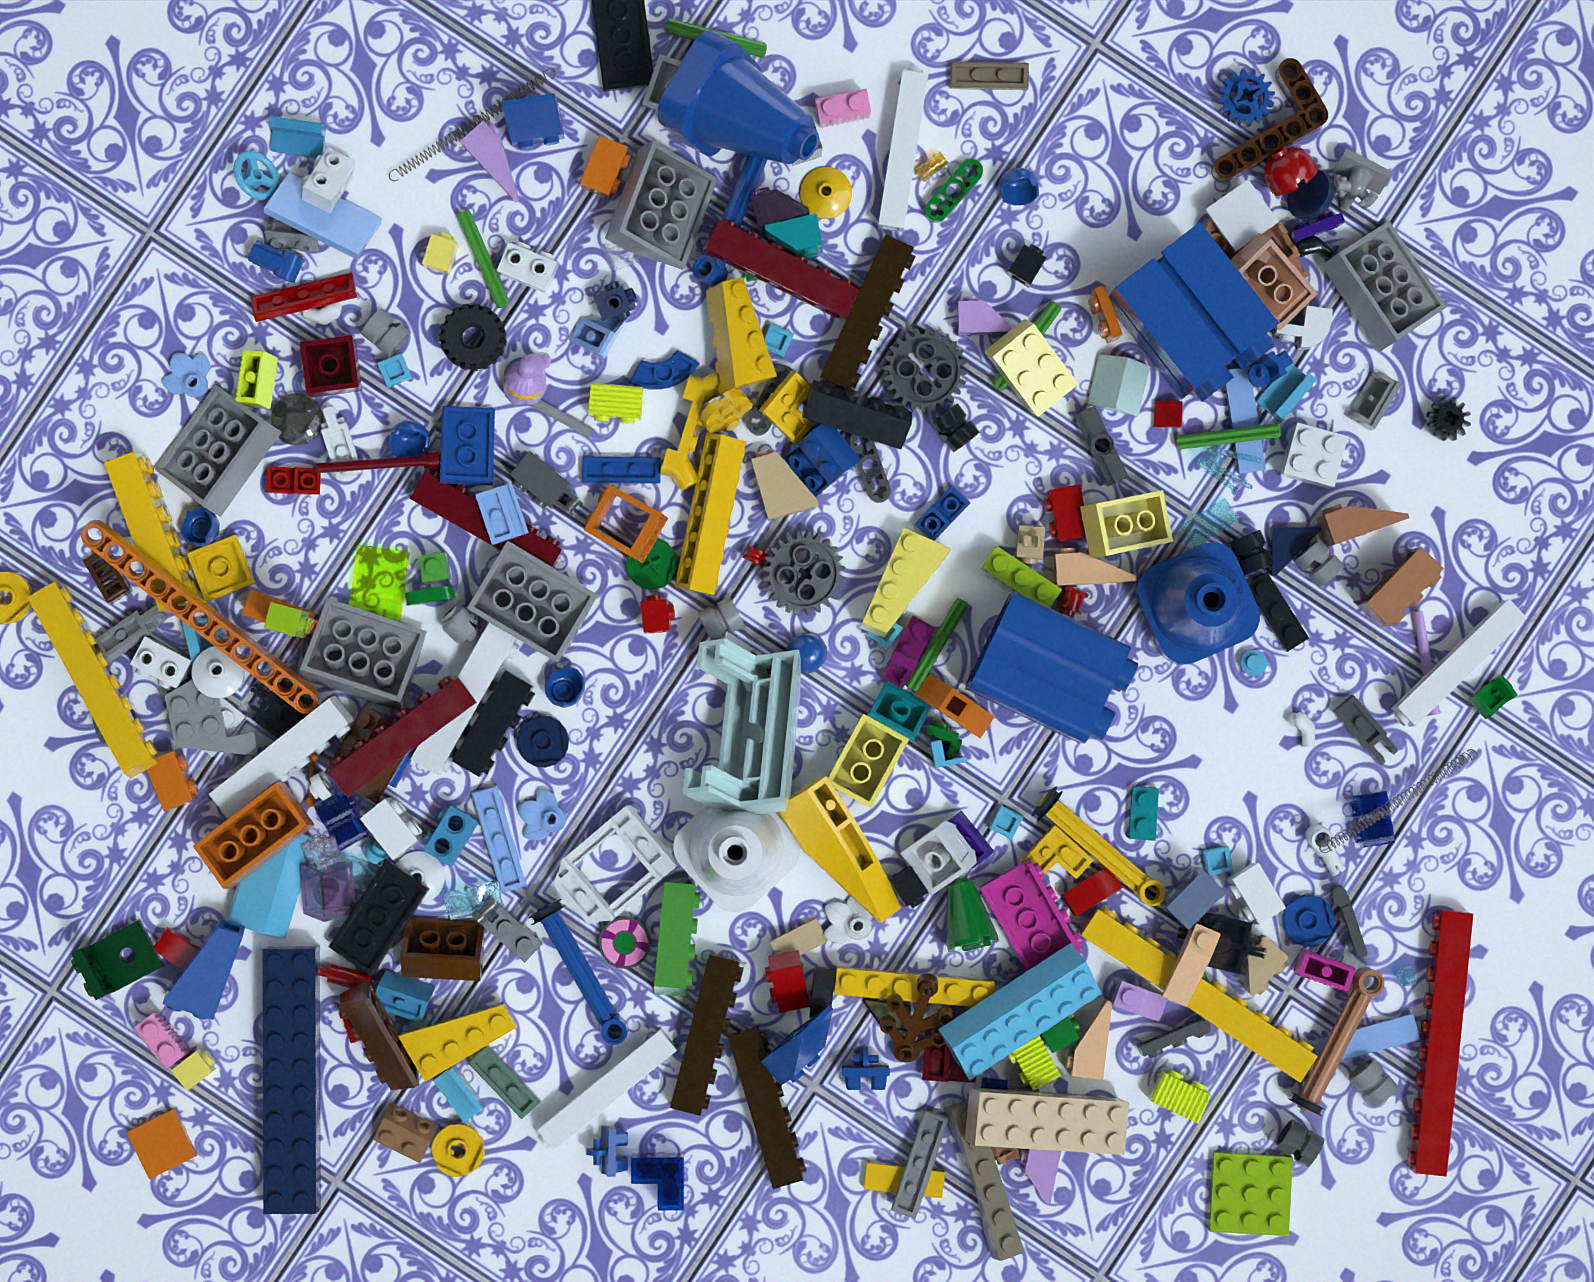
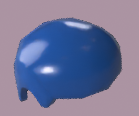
[999,168,1039,206]
[388,420,430,457]
[181,505,220,547]
[787,633,828,674]
[544,666,585,708]

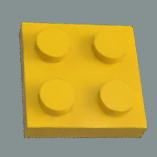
[187,534,256,603]

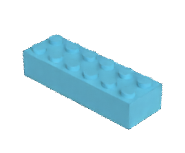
[938,943,1102,1080]

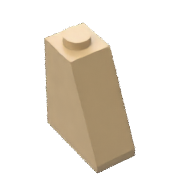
[751,449,819,521]

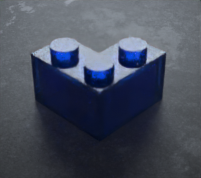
[631,1153,685,1211]

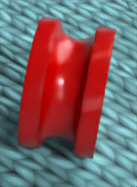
[742,545,769,566]

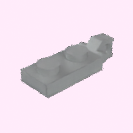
[96,605,167,663]

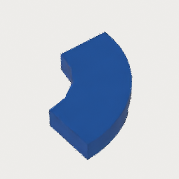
[629,350,700,390]

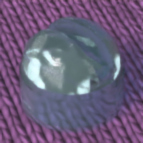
[1396,964,1417,986]

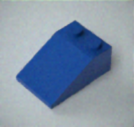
[502,93,565,150]
[761,1005,833,1086]

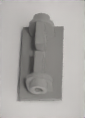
[264,221,319,252]

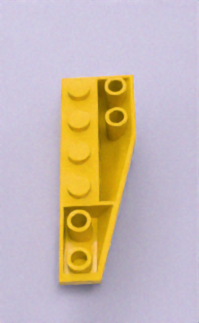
[778,776,901,923]

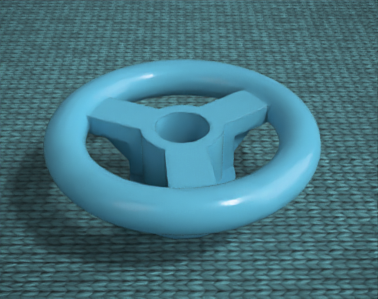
[233,151,279,200]

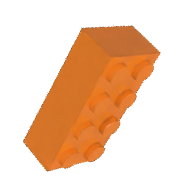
[193,782,315,889]

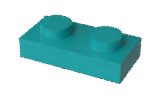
[1128,787,1159,841]

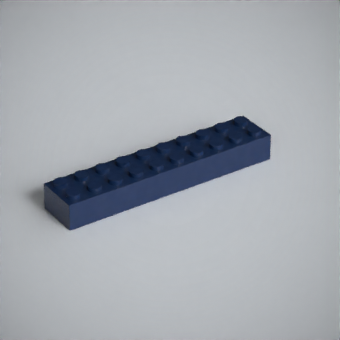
[262,946,321,1214]

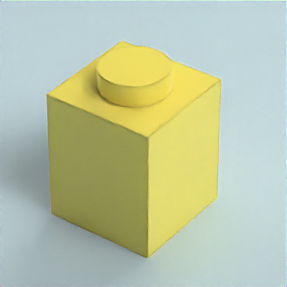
[422,232,459,275]
[171,1048,217,1091]

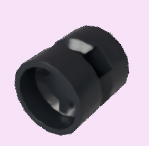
[931,403,980,453]
[1229,530,1274,576]

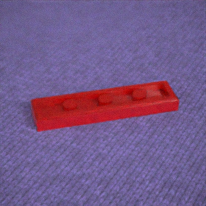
[251,272,358,322]

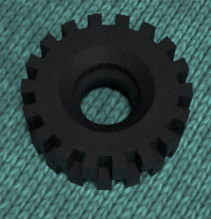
[439,303,507,371]

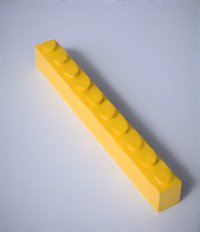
[1079,907,1318,1083]

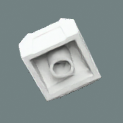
[900,820,977,895]

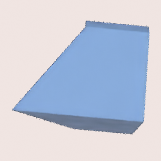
[569,317,628,360]

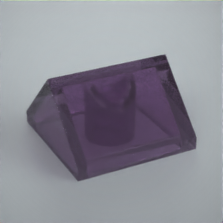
[299,862,356,922]

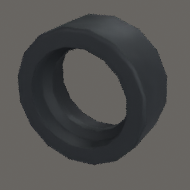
[809,968,835,1018]

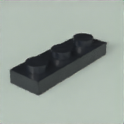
[1248,572,1309,652]

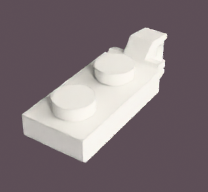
[321,406,363,481]

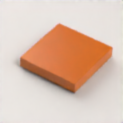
[126,1108,198,1179]

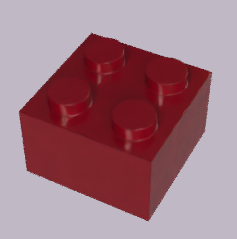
[300,335,362,398]

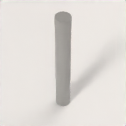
[530,400,593,437]

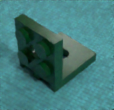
[71,919,165,1001]

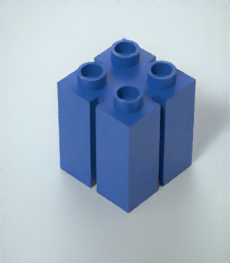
[1109,222,1279,402]

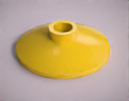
[800,167,852,219]

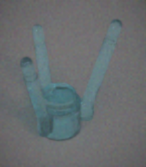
[1199,446,1261,493]

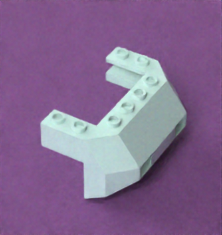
[682,638,801,814]

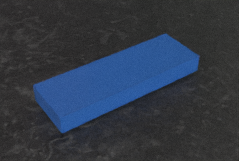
[582,456,661,484]

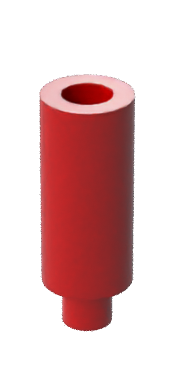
[319,964,373,988]

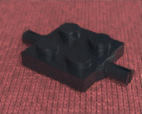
[250,678,320,739]
[1177,912,1267,975]

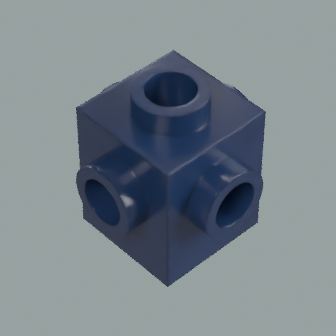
[593,281,637,321]

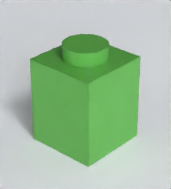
[418,552,452,583]

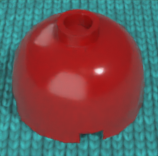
[1264,146,1318,196]

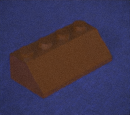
[338,980,419,1090]

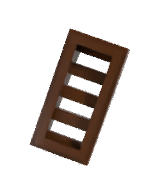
[83,553,133,605]

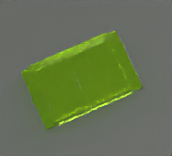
[350,545,410,622]

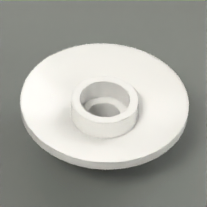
[192,646,245,698]
[396,851,445,903]

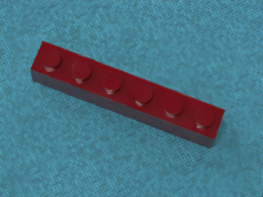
[702,219,860,320]
[410,471,564,568]
[327,675,477,797]

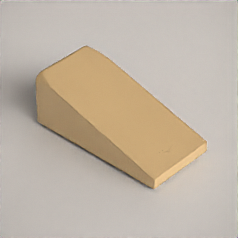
[769,918,828,956]

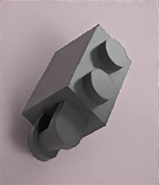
[510,450,583,517]

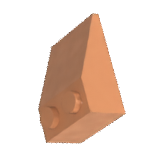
[1230,233,1318,330]
[1316,504,1410,547]

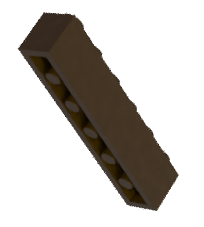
[820,234,916,390]
[670,952,744,1116]
[728,1026,807,1189]

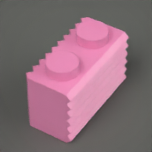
[815,88,871,129]
[133,1011,190,1070]

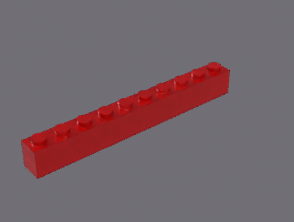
[1407,909,1474,1177]

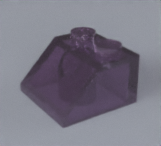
[750,187,810,234]

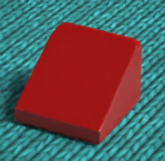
[1153,401,1183,429]

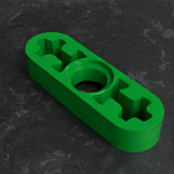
[925,159,983,223]

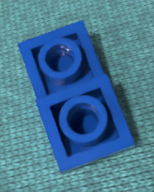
[915,485,971,541]

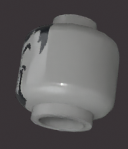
[441,605,481,644]

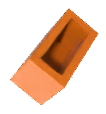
[580,135,632,199]
[147,751,199,812]

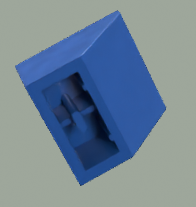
[783,424,861,498]

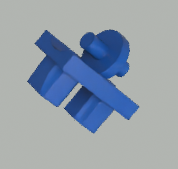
[1247,350,1293,389]
[842,1047,890,1090]
[585,1126,628,1177]

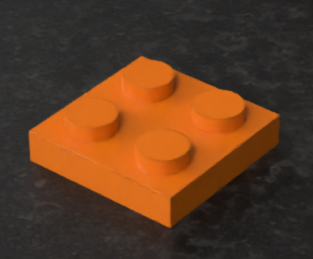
[1088,285,1123,344]

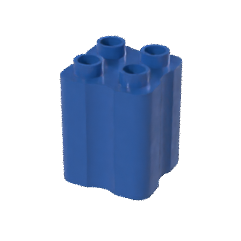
[964,591,1139,744]

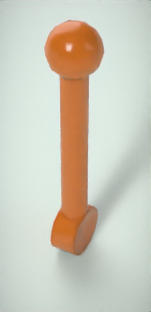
[305,753,318,807]

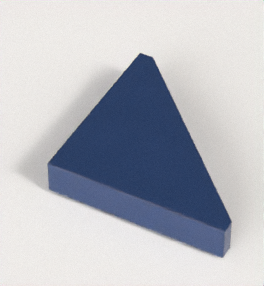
[1271,527,1321,576]

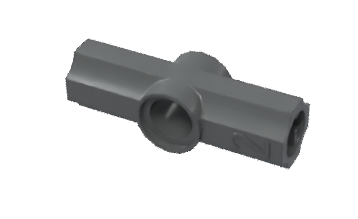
[1074,406,1129,486]

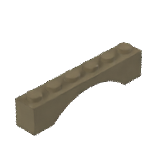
[944,1099,1025,1261]

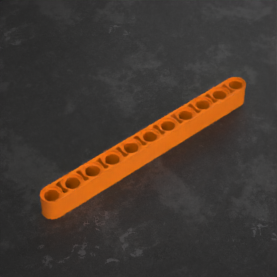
[81,520,319,714]

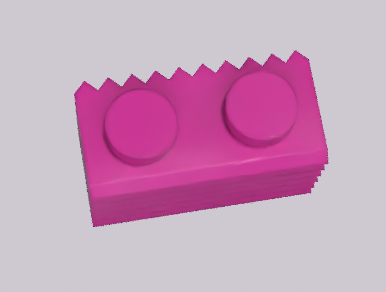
[1293,948,1356,992]

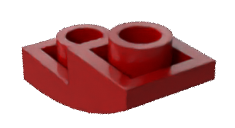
[266,466,321,495]
[1061,868,1123,917]
[153,927,198,969]

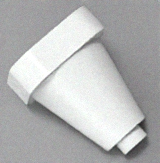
[673,806,801,913]

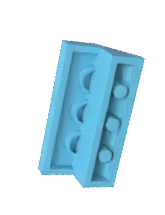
[227,834,315,938]

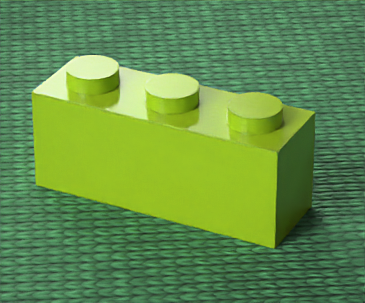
[980,546,1062,608]

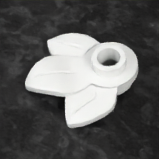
[823,896,872,944]

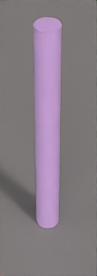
[1412,611,1440,715]

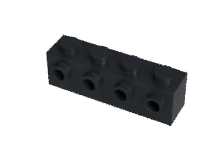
[802,379,912,450]
[452,670,536,777]

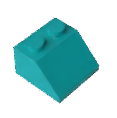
[764,213,823,260]

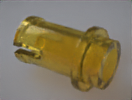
[914,151,949,182]

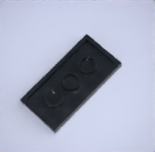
[592,0,654,92]
[328,859,431,976]

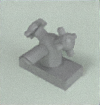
[1333,148,1393,211]

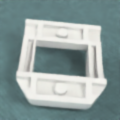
[554,805,678,924]

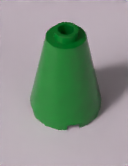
[946,877,999,952]

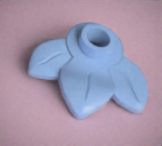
[161,352,210,397]
[517,789,567,841]

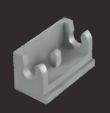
[1346,371,1402,431]

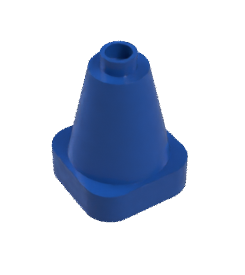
[657,30,819,164]
[1135,542,1260,665]

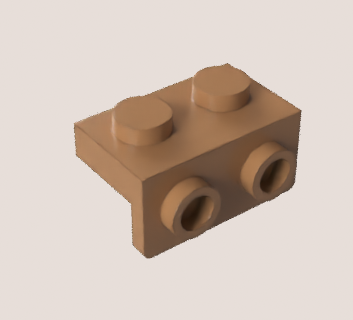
[373,1104,438,1163]

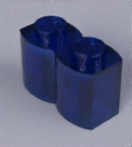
[314,790,369,852]
[1349,791,1395,848]

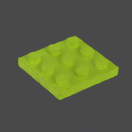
[1209,1152,1293,1236]

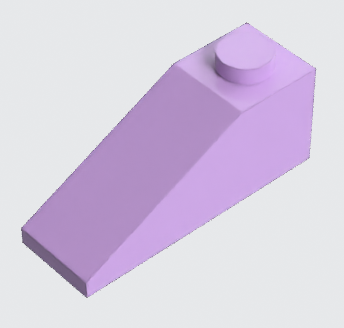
[460,121,520,203]

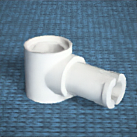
[1305,824,1346,876]

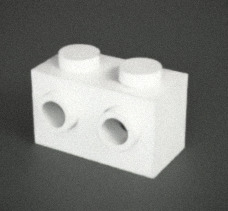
[300,148,356,214]
[497,241,559,294]
[130,636,193,691]
[1226,863,1286,925]

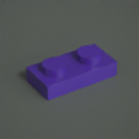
[1289,211,1345,245]
[948,810,994,869]

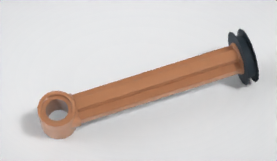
[1287,967,1385,1117]

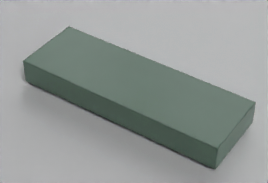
[467,1045,541,1120]

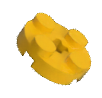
[701,389,753,434]
[0,572,33,624]
[432,1123,485,1177]

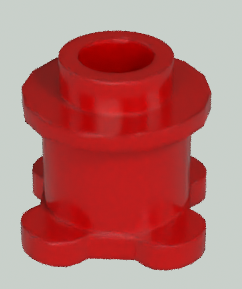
[1057,585,1089,618]

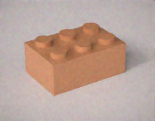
[1357,547,1444,627]

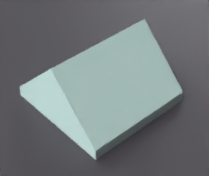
[1087,354,1150,417]

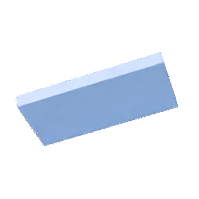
[264,172,382,259]

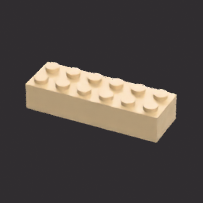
[964,1088,1130,1155]

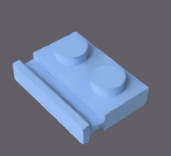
[475,482,529,545]

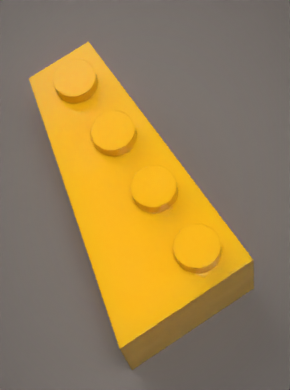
[706,277,777,395]
[398,1002,518,1082]

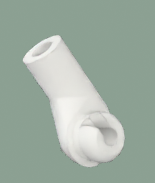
[303,302,342,325]
[1289,712,1315,747]

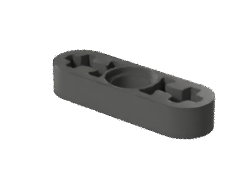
[747,365,792,436]
[849,434,891,503]

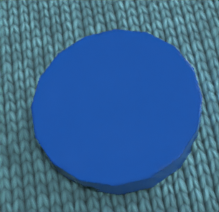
[1281,894,1335,947]

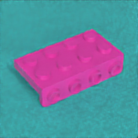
[979,858,1084,971]

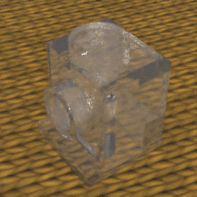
[602,242,641,272]
[300,833,342,870]

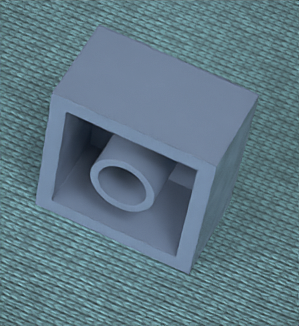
[1160,868,1226,930]

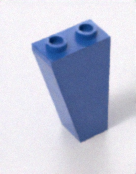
[162,918,245,1020]

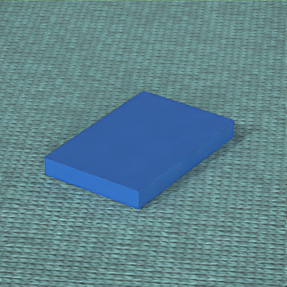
[440,406,495,486]

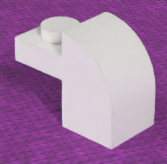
[1273,306,1333,350]

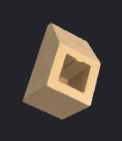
[1245,935,1289,996]

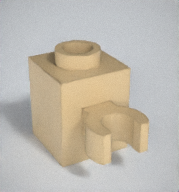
[1015,525,1045,564]

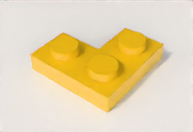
[759,370,813,445]
[1019,824,1094,879]

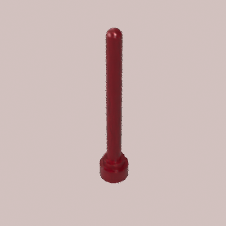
[313,449,440,473]

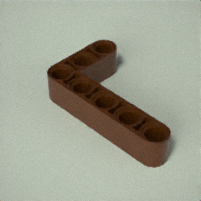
[1211,58,1329,183]

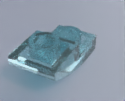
[443,880,504,920]

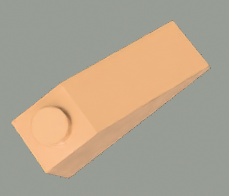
[1053,548,1136,586]
[1162,923,1221,1007]
[1066,998,1113,1080]

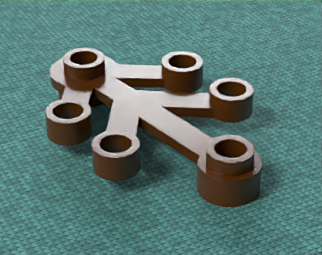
[880,973,954,1063]

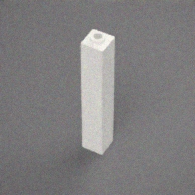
[878,67,929,232]
[1391,599,1527,727]
[537,1028,678,1151]

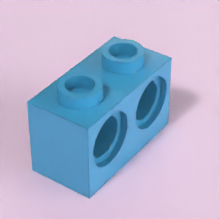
[423,805,480,867]

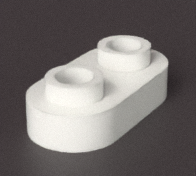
[308,771,336,801]

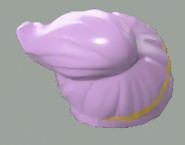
[503,353,551,405]

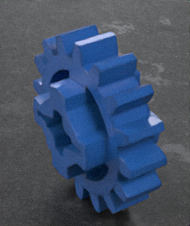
[1217,68,1275,127]

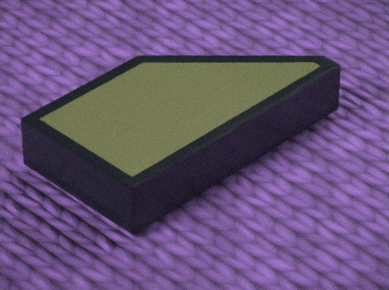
[863,997,911,1032]

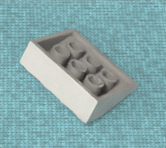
[605,141,718,270]
[1321,221,1447,352]
[155,384,282,517]
[467,541,598,663]
[300,598,427,710]

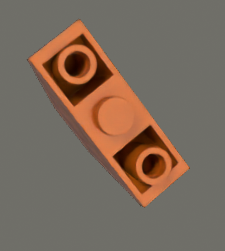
[915,673,995,739]

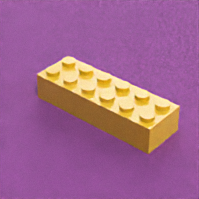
[104,452,200,613]

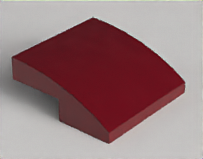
[922,1027,977,1083]

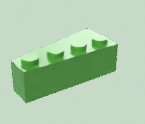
[654,882,700,997]

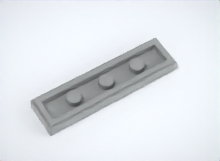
[891,1109,949,1219]

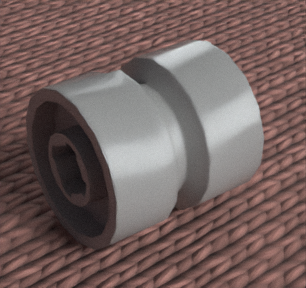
[361,308,411,358]
[1295,538,1345,588]
[698,597,745,640]
[1348,1057,1398,1108]

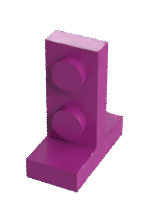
[880,615,935,689]

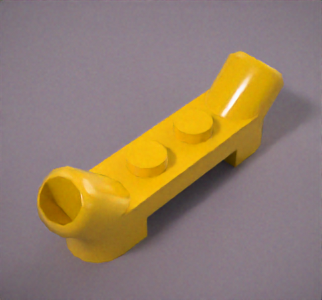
[660,372,720,490]

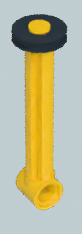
[1031,786,1166,906]

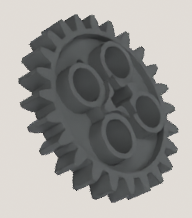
[882,328,968,413]
[760,530,846,616]

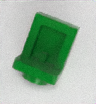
[1469,675,1518,719]
[925,721,962,759]

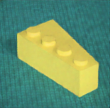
[860,528,952,638]

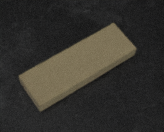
[950,61,1029,91]

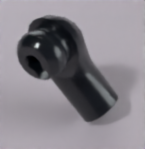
[1295,236,1335,260]

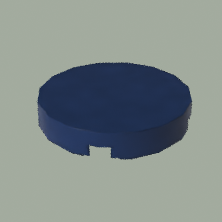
[1286,170,1335,221]
[517,716,569,768]

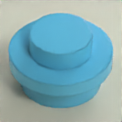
[1241,650,1267,676]
[364,841,389,865]

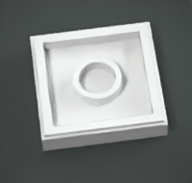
[1205,179,1279,253]

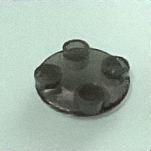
[271,393,323,446]

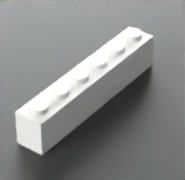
[410,623,519,775]
[209,696,354,819]

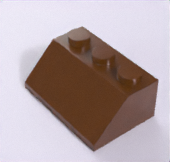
[324,704,405,804]
[400,917,485,981]

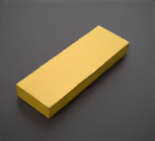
[864,1162,945,1198]

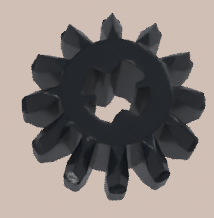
[1426,397,1471,442]

